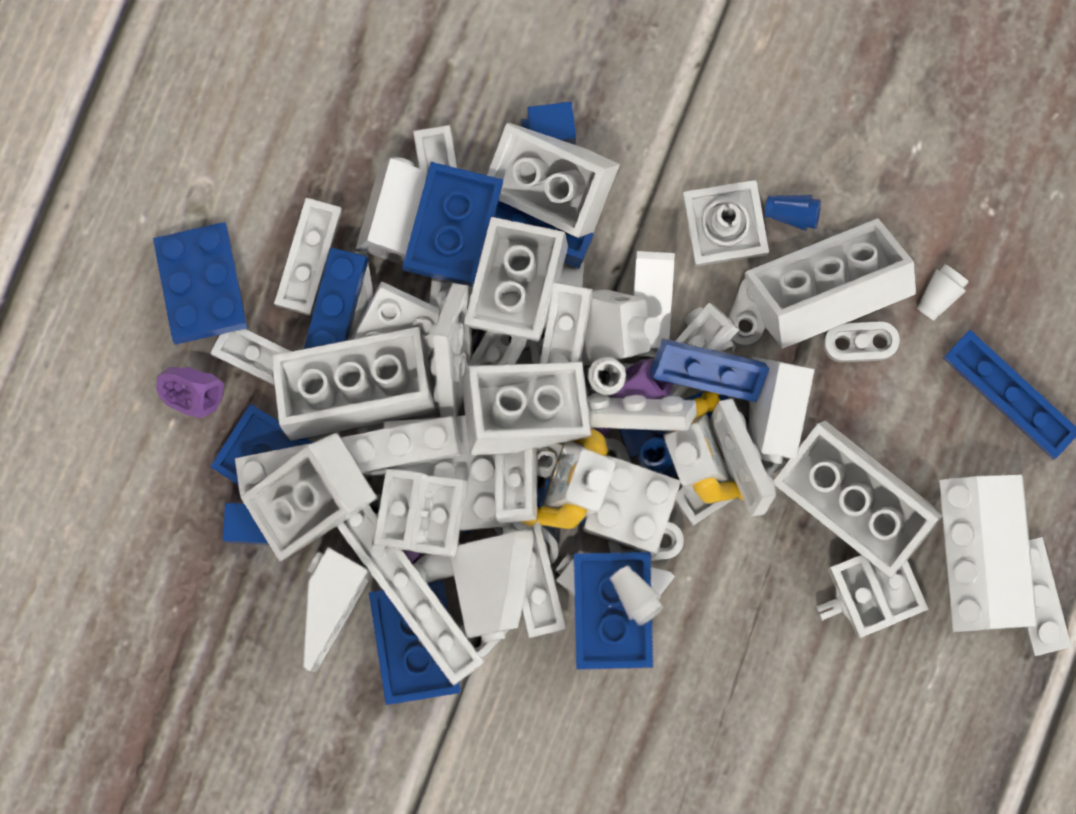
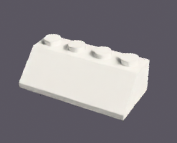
[745,218,916,349]
[271,327,437,441]
[773,421,943,578]
[939,475,1037,632]

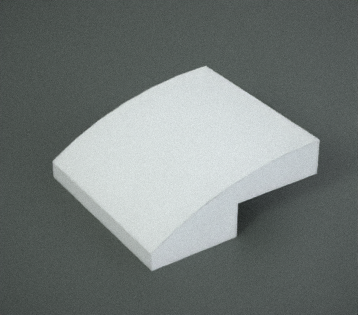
[374,469,468,558]

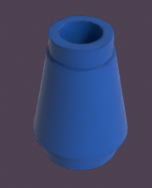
[765,195,821,231]
[638,438,677,478]

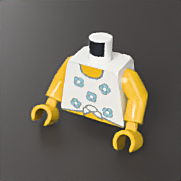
[664,391,744,503]
[518,428,616,529]

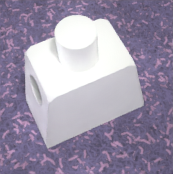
[582,289,660,366]

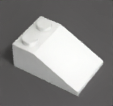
[487,123,620,238]
[464,217,568,341]
[462,362,591,455]
[241,433,377,562]
[303,548,372,673]

